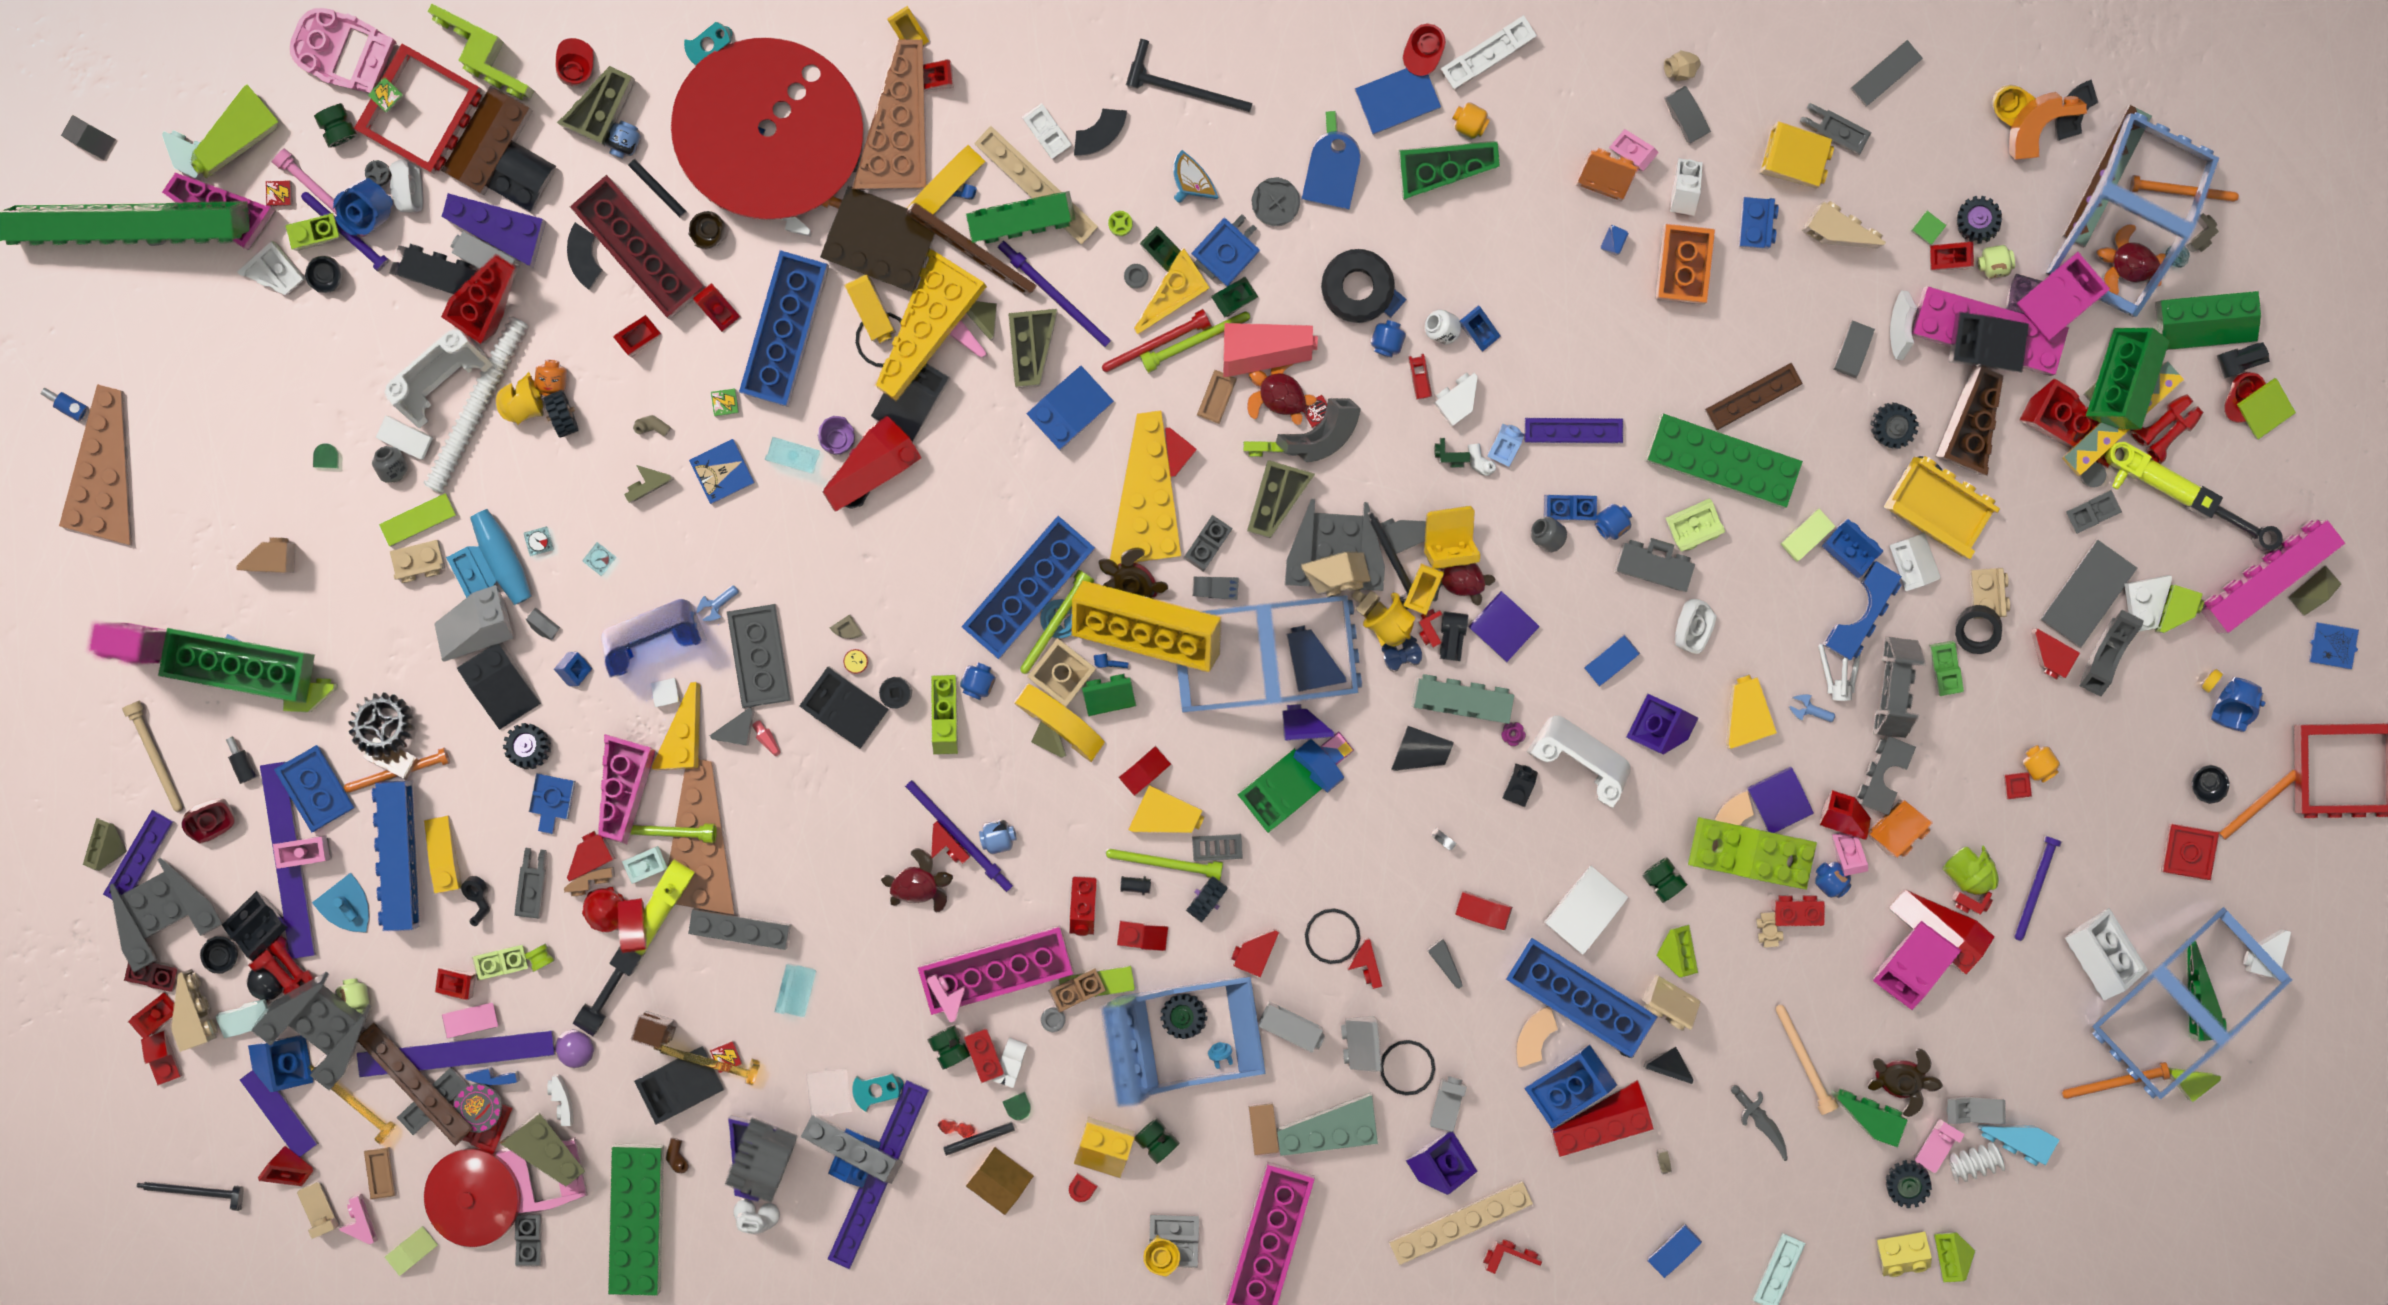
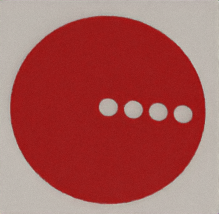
[671,38,863,220]

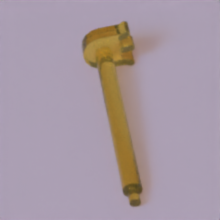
[653,1045,760,1085]
[308,1064,396,1145]

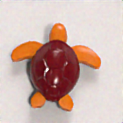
[2096,224,2167,295]
[1247,364,1317,425]

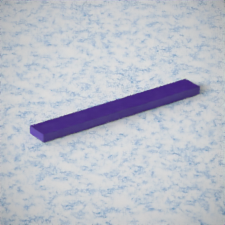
[260,762,316,959]
[356,1030,555,1077]
[827,1080,929,1269]

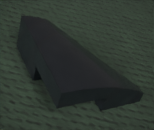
[1391,725,1454,771]

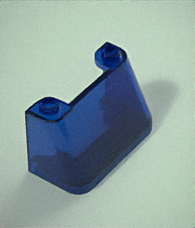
[601,599,707,678]

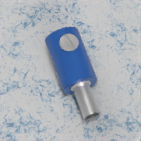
[40,387,88,422]

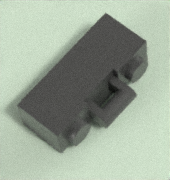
[1614,538,1695,592]

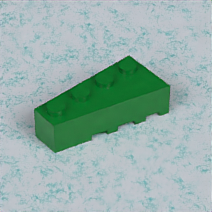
[1398,141,1500,200]
[966,190,1076,244]

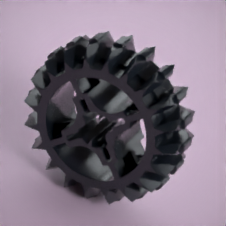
[348,692,415,759]

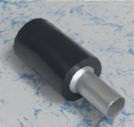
[226,736,257,784]

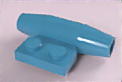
[446,509,532,605]

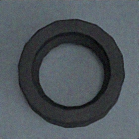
[1955,605,2002,654]

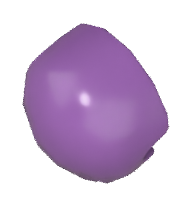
[817,416,855,455]
[555,1029,594,1068]

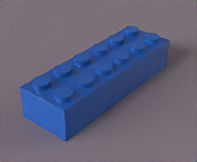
[739,250,829,407]
[961,516,1095,659]
[372,780,420,931]
[1506,938,1658,1058]

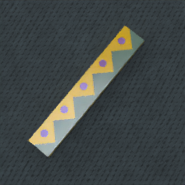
[2062,361,2184,476]

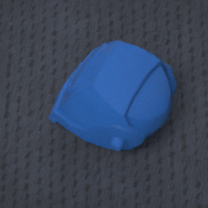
[2211,677,2266,732]

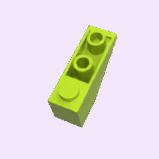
[931,675,958,755]

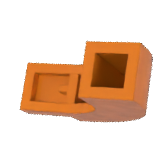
[2009,92,2087,160]

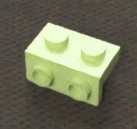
[1665,498,1725,551]

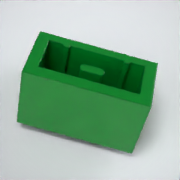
[1082,673,1137,716]

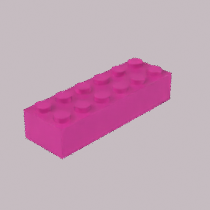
[1912,286,2069,376]
[2201,519,2346,633]
[87,622,166,665]
[918,926,1074,1015]
[1225,1162,1315,1305]

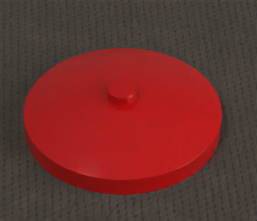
[424,1148,521,1247]

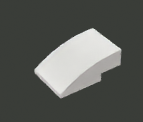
[1544,866,1628,954]

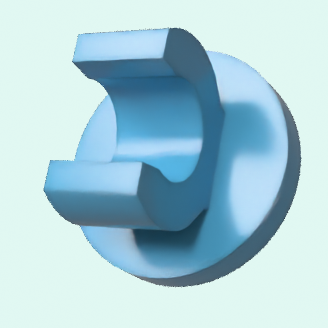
[1208,1042,1233,1069]

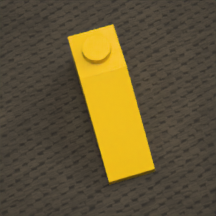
[424,815,462,894]

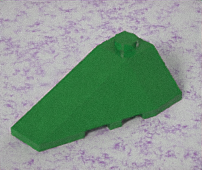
[2186,940,2227,1041]

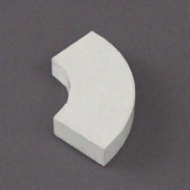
[1890,290,1917,360]

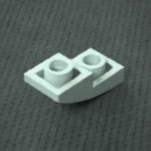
[215,999,268,1038]

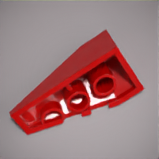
[441,254,516,344]
[2019,379,2118,468]
[822,416,922,512]
[1889,890,1995,975]

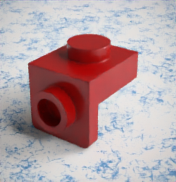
[1418,608,1442,648]
[1952,891,1993,915]

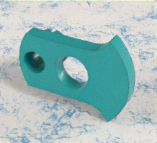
[684,22,733,65]
[852,1073,904,1112]

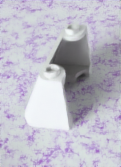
[385,330,493,429]
[1526,716,1631,808]

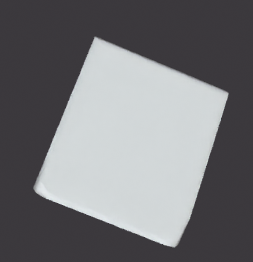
[651,678,681,707]

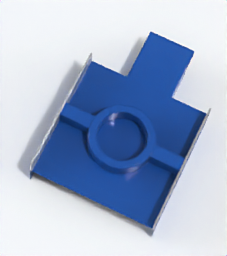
[528,773,576,834]

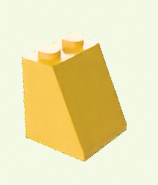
[1760,121,1834,189]
[1073,1117,1135,1178]

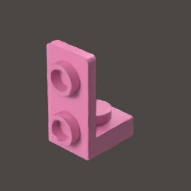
[1915,1119,1965,1173]

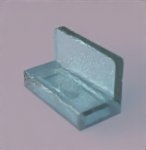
[764,437,820,474]
[774,963,816,1017]

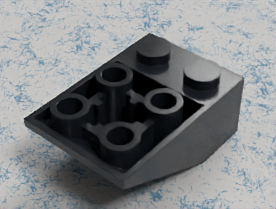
[1949,312,2029,373]
[871,363,951,441]
[799,666,889,749]
[634,1046,725,1125]

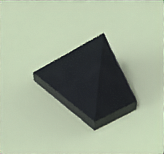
[1643,1047,1694,1084]

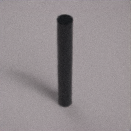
[628,159,687,218]
[943,1121,1015,1156]

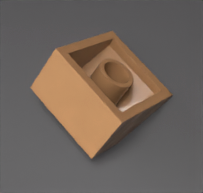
[236,537,295,573]

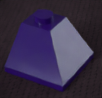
[1627,694,1699,755]
[1282,704,1334,740]
[1406,1131,1478,1195]

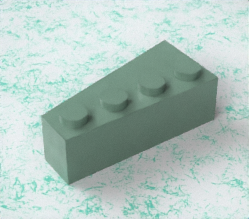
[1411,674,1514,724]
[1277,1092,1378,1156]

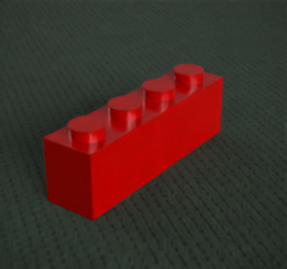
[1550,1080,1654,1157]

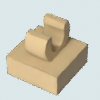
[1351,590,1380,617]

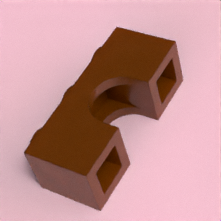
[631,1011,676,1049]

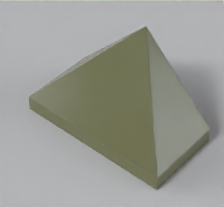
[967,301,997,341]
[2288,565,2341,616]
[1031,721,1067,758]
[82,818,127,871]

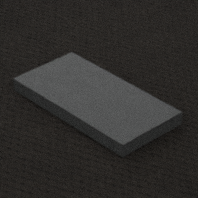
[2040,540,2137,648]
[727,604,791,708]

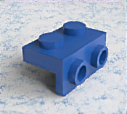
[1822,519,1883,578]

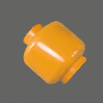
[1452,102,1490,139]
[2023,745,2060,783]

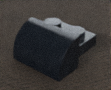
[488,142,556,212]
[222,891,288,962]

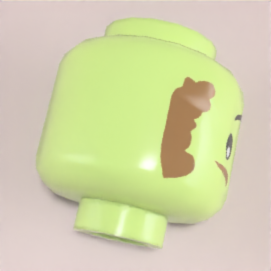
[1978,245,2015,279]
[335,978,369,1013]

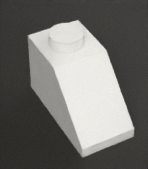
[2244,929,2291,979]

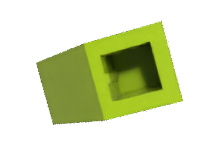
[285,213,340,251]
[283,678,338,712]

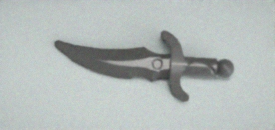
[1731,1085,1787,1161]

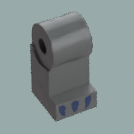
[1192,576,1239,600]

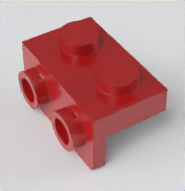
[1772,895,1825,926]

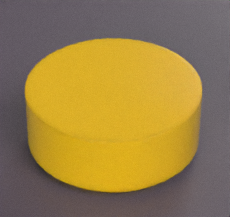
[2201,669,2223,693]

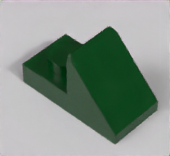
[1139,226,1180,272]
[1211,277,1258,317]

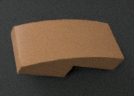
[564,867,615,896]
[1048,968,1106,1012]

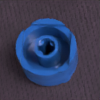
[333,178,393,235]

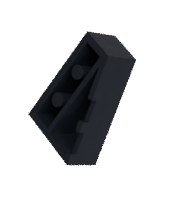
[389,243,476,294]

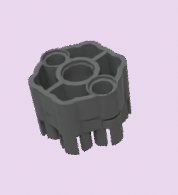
[725,1118,798,1202]

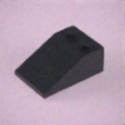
[457,642,541,730]

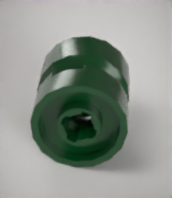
[314,103,357,148]
[1642,857,1688,903]
[927,1025,971,1070]
[1134,1117,1180,1164]

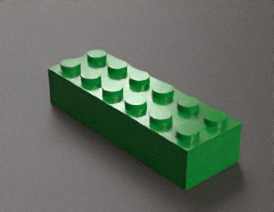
[1645,413,1803,508]
[158,628,315,703]
[608,1144,664,1296]

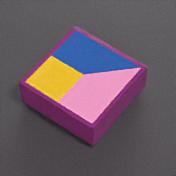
[1320,731,1354,765]

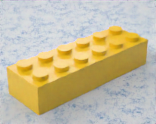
[1072,581,1221,672]

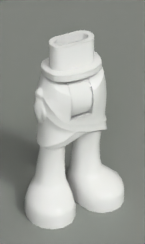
[734,1199,780,1234]

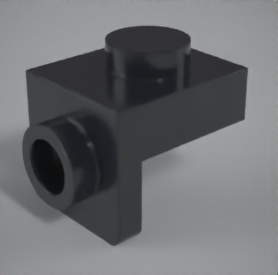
[1502,764,1538,807]

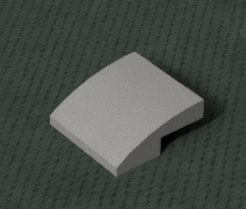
[1149,1215,1199,1268]

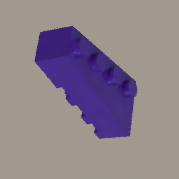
[441,193,546,268]

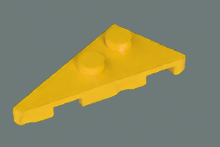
[1134,248,1210,334]
[652,682,700,771]

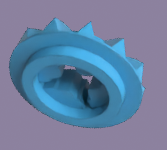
[1040,599,1072,638]

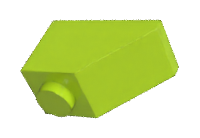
[2155,585,2204,633]

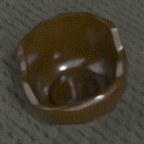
[688,211,726,249]

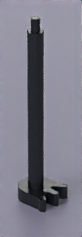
[1368,512,1412,609]
[137,1182,244,1211]

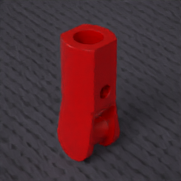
[1408,353,1433,400]

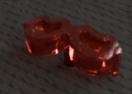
[938,1118,976,1138]

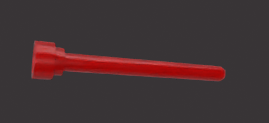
[1102,309,1212,372]

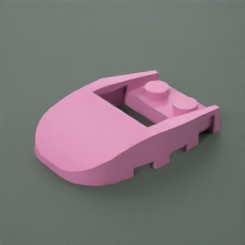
[290,8,397,93]
[495,1138,588,1213]

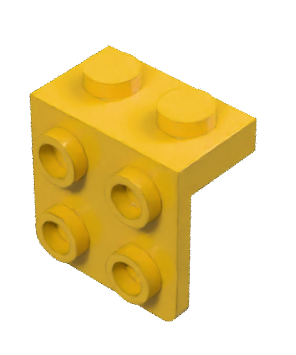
[1424,506,1480,569]

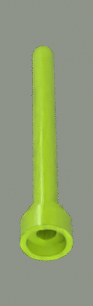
[1140,311,1250,373]
[1020,570,1095,674]
[630,823,717,843]
[1106,849,1223,881]

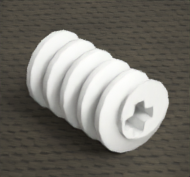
[1950,1142,2005,1184]

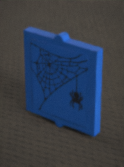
[2309,622,2359,669]

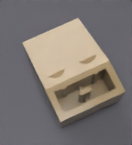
[1802,201,1886,249]
[171,969,218,1052]
[1641,974,1701,1031]

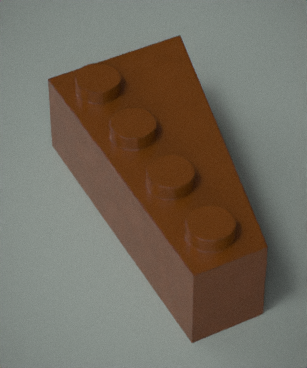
[1936,366,2004,476]

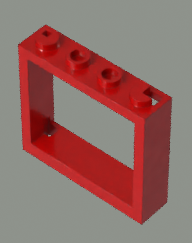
[354,43,482,174]
[2294,723,2388,818]

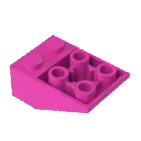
[2016,252,2110,341]
[1873,920,1961,1010]

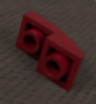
[124,962,178,992]

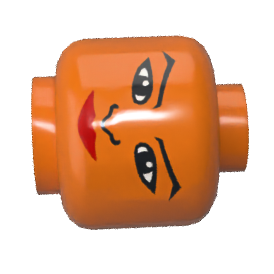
[534,359,567,396]

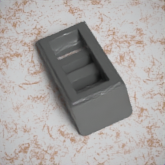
[1192,834,1243,861]
[1427,938,1462,989]

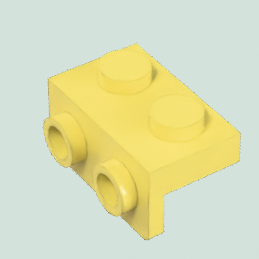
[1877,1232,1932,1277]

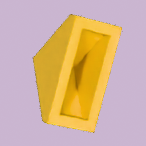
[887,6,929,45]
[1403,564,1444,615]

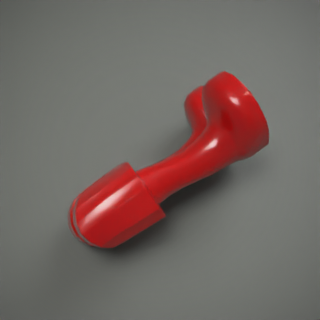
[2130,394,2204,464]
[248,935,315,995]

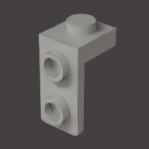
[1430,1076,1467,1132]
[1947,1097,2006,1124]

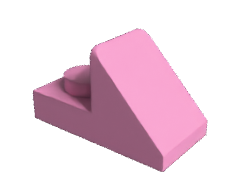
[1609,129,1659,171]
[1832,833,1868,876]
[927,974,966,1023]
[339,1194,378,1244]

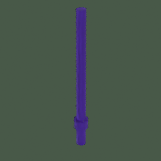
[997,240,1111,347]
[905,780,1013,892]

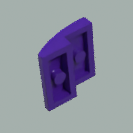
[1468,591,1540,662]
[1747,766,1814,833]

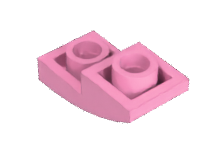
[442,1003,498,1039]

